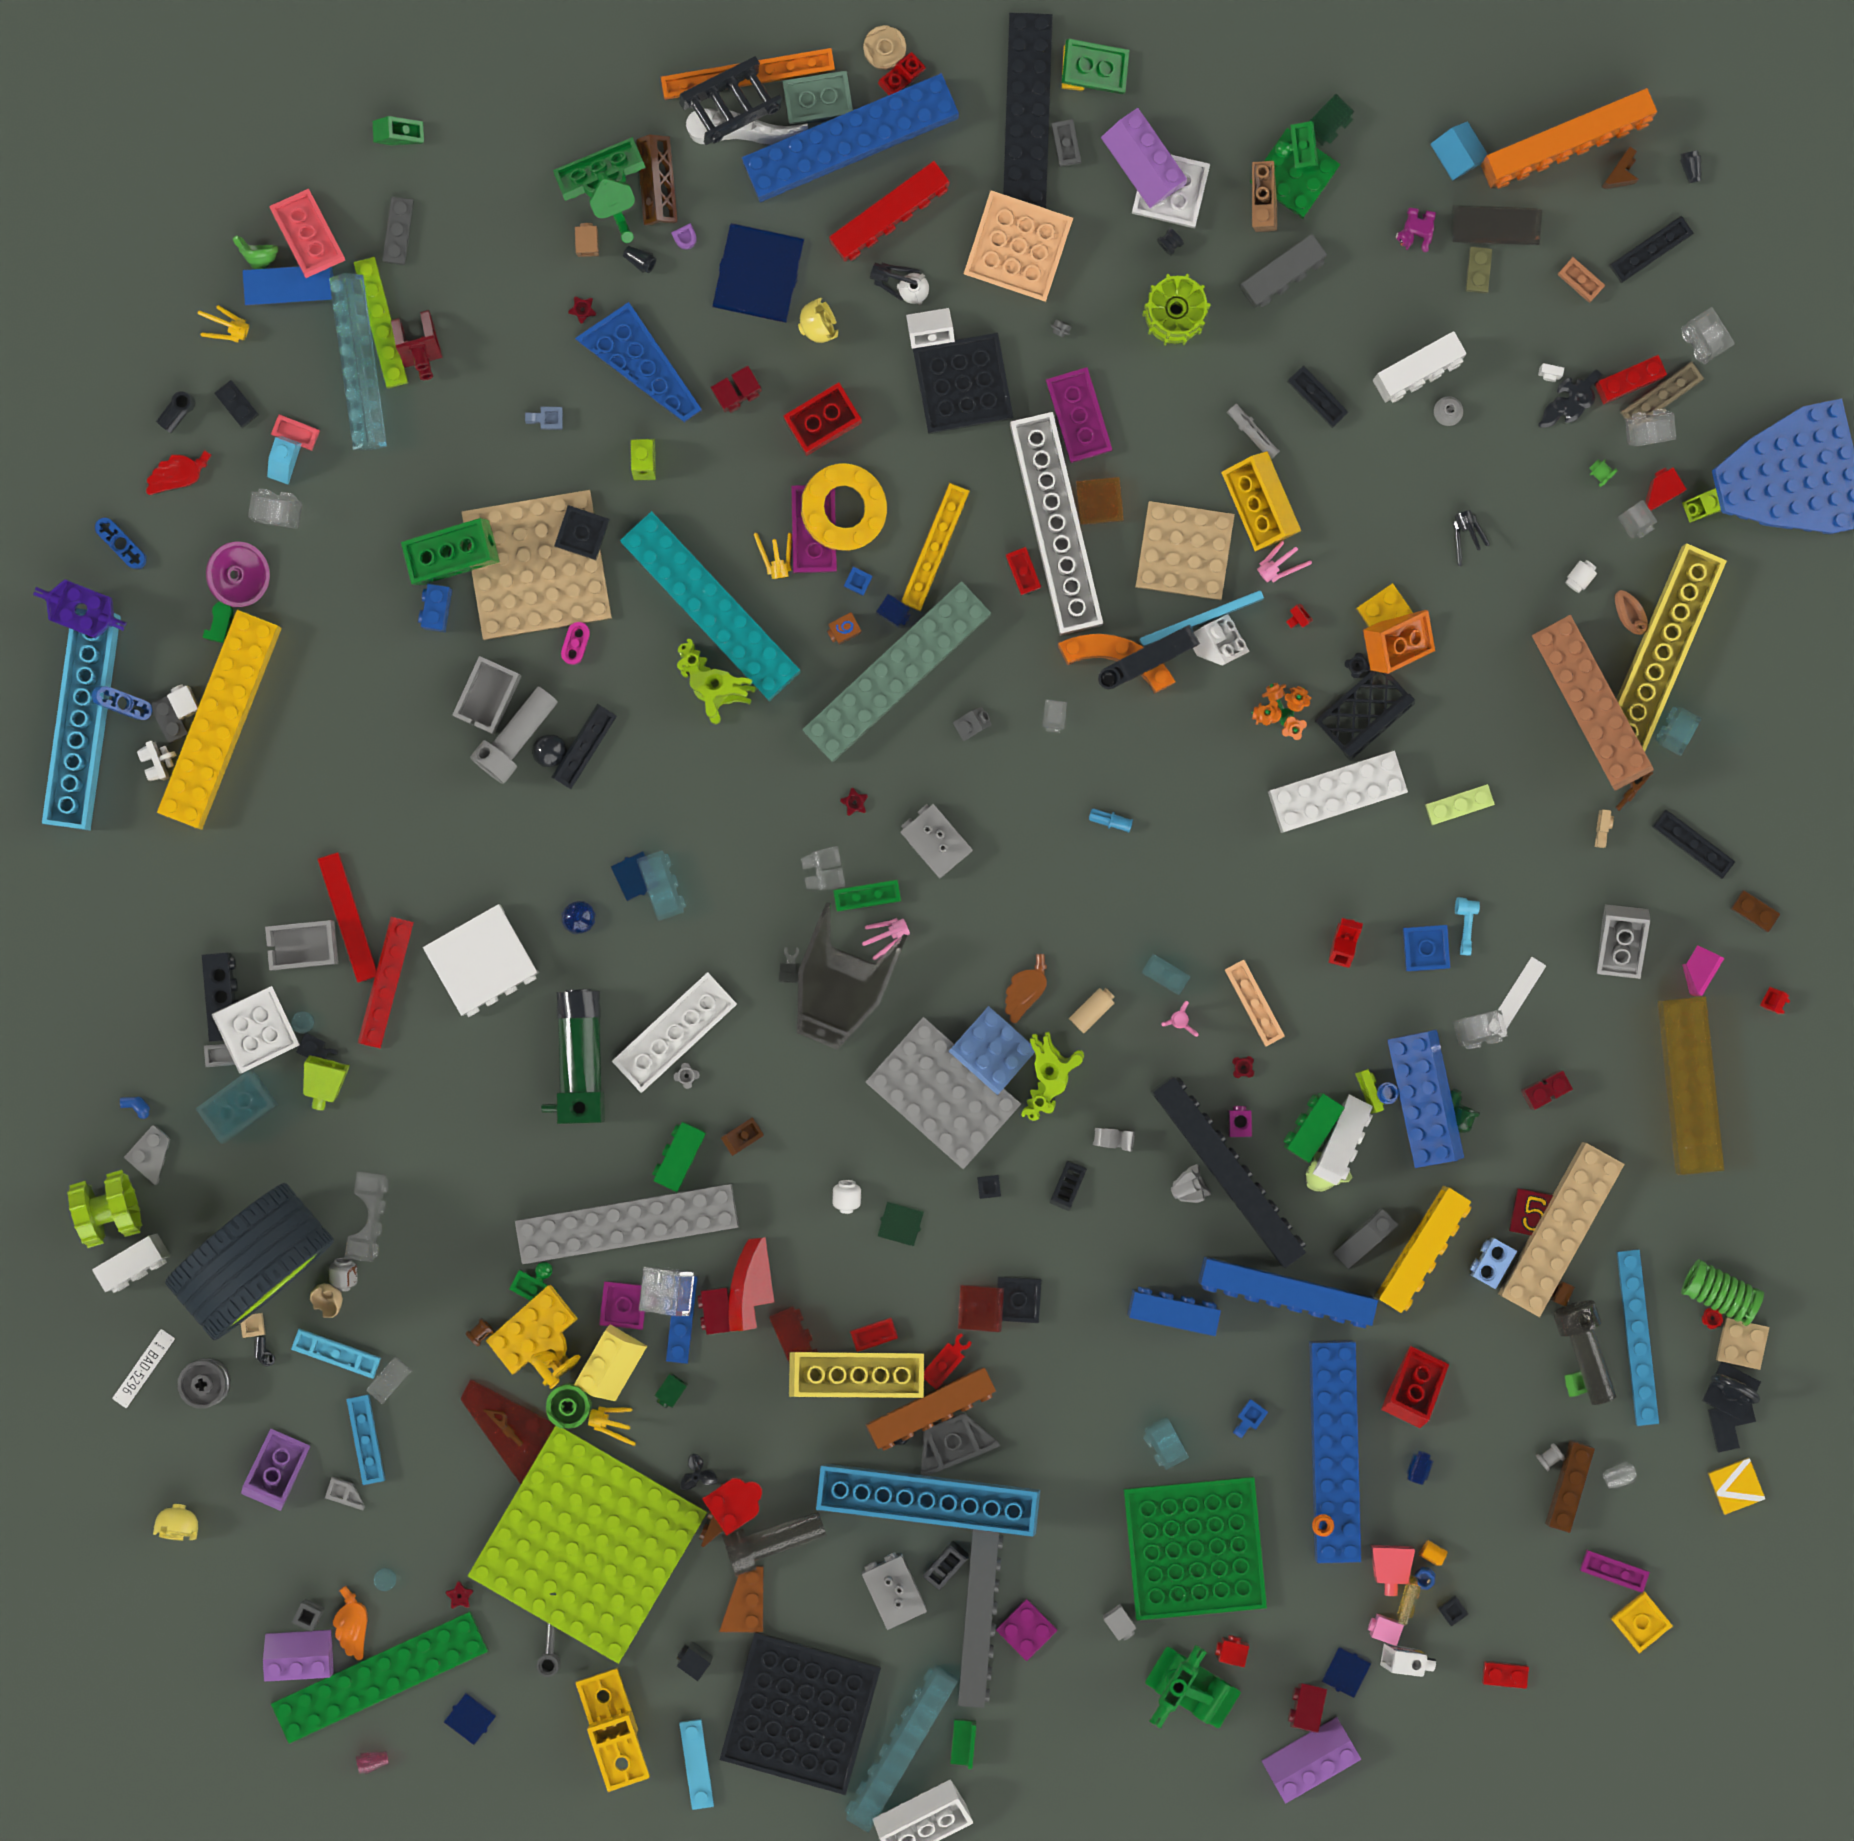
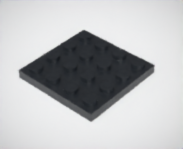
[913,333,1014,434]

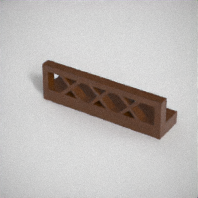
[636,134,677,226]

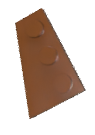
[719,1565,764,1632]

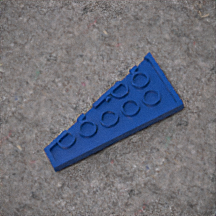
[575,302,702,422]

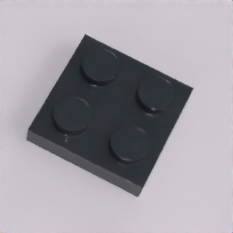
[554,505,610,561]
[995,1277,1042,1323]

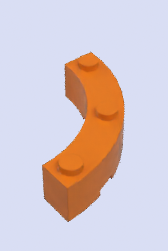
[1058,634,1175,694]

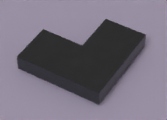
[1707,1403,1756,1453]

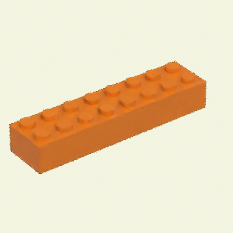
[1481,88,1657,189]

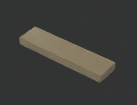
[1620,361,1704,430]

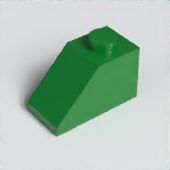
[372,116,424,145]

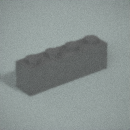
[1240,234,1327,309]

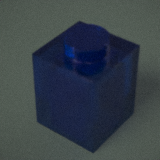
[876,594,911,628]

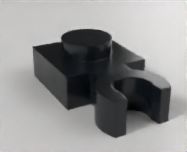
[296,1033,338,1060]

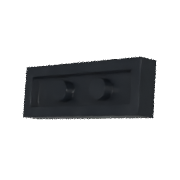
[1287,365,1348,428]

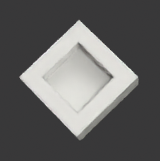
[1538,363,1564,382]

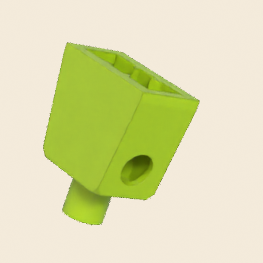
[631,439,656,481]
[303,1055,350,1110]

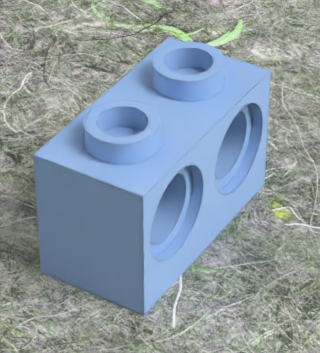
[1470,1237,1517,1289]

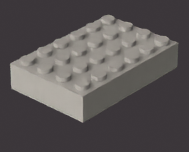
[866,1017,1021,1169]

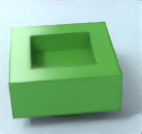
[1565,1370,1589,1397]

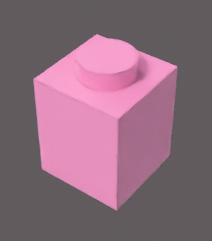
[1368,1614,1404,1646]

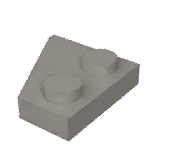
[124,1125,171,1185]

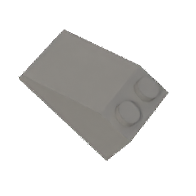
[1597,904,1650,979]

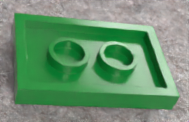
[1062,39,1129,94]

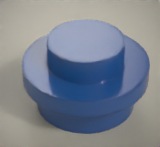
[1377,1082,1399,1104]

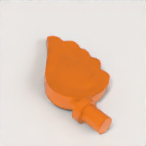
[333,1585,368,1660]

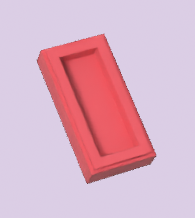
[271,414,320,451]

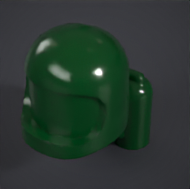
[1450,1089,1480,1133]

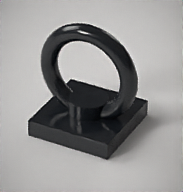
[1702,1362,1761,1421]

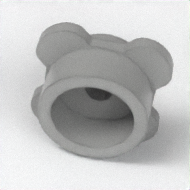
[674,1063,700,1089]

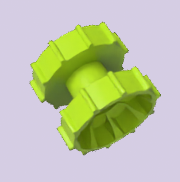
[1142,274,1211,346]
[67,1170,143,1248]

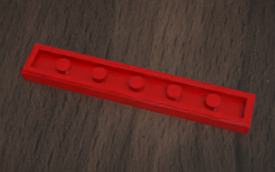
[317,852,377,983]

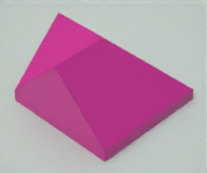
[1682,945,1724,996]

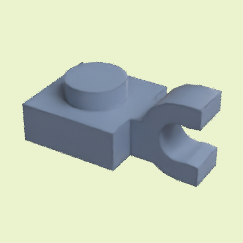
[525,407,563,430]

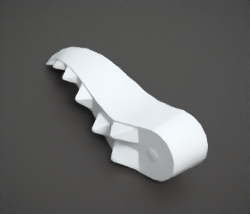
[686,108,808,145]

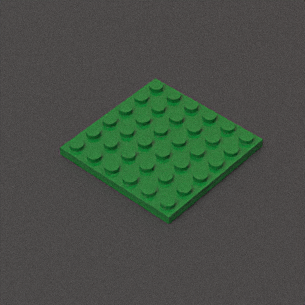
[1124,1476,1267,1621]

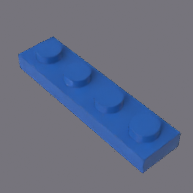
[666,1274,698,1364]

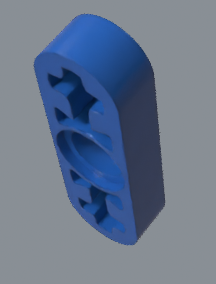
[95,518,147,569]
[92,686,152,720]

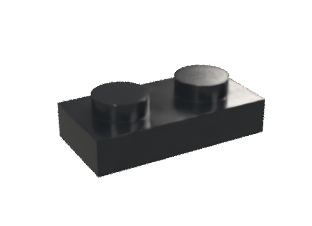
[214,380,259,428]

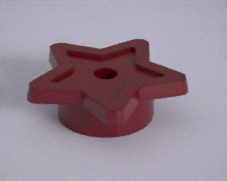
[568,296,596,324]
[840,788,868,816]
[445,1581,474,1609]

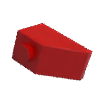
[1643,467,1687,514]

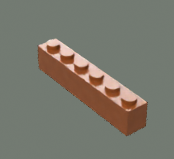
[865,1367,996,1451]

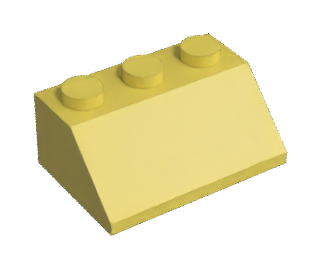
[574,1324,647,1401]

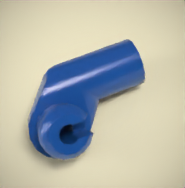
[120,1097,150,1119]

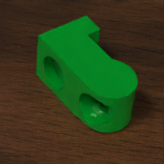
[202,602,234,644]

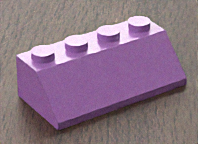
[1101,108,1187,209]
[1261,1717,1361,1804]

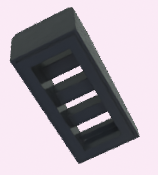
[1050,1161,1087,1211]
[923,1541,969,1590]

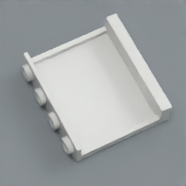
[423,904,539,1017]

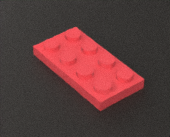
[269,189,345,278]

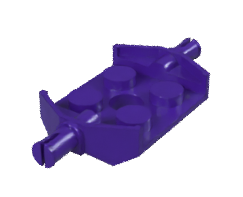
[33,579,127,638]

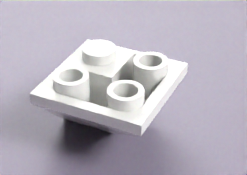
[1193,614,1250,666]

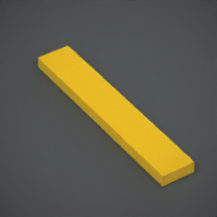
[900,483,970,612]

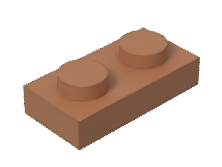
[1557,257,1605,303]

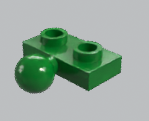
[1275,121,1318,169]
[509,1262,558,1301]

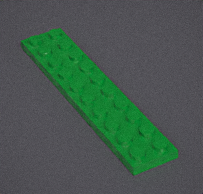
[271,1611,488,1744]

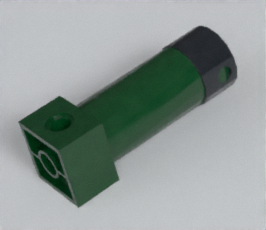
[541,989,605,1124]

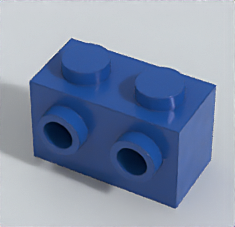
[418,584,452,633]

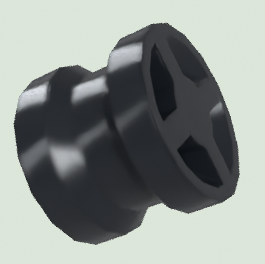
[1157,228,1184,256]

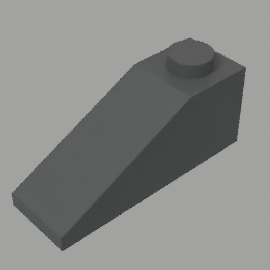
[1333,1208,1398,1269]

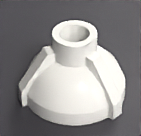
[897,273,929,305]

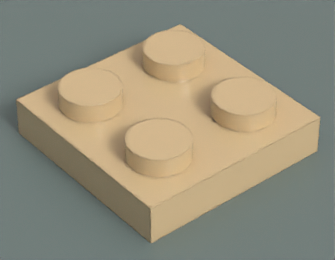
[1716,1317,1769,1370]

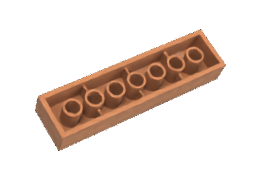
[1532,615,1654,791]

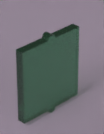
[878,1202,924,1247]

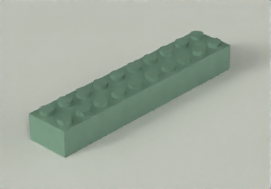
[802,581,991,763]

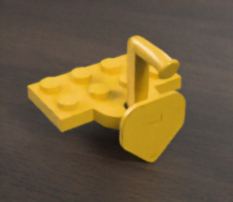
[486,1285,581,1389]

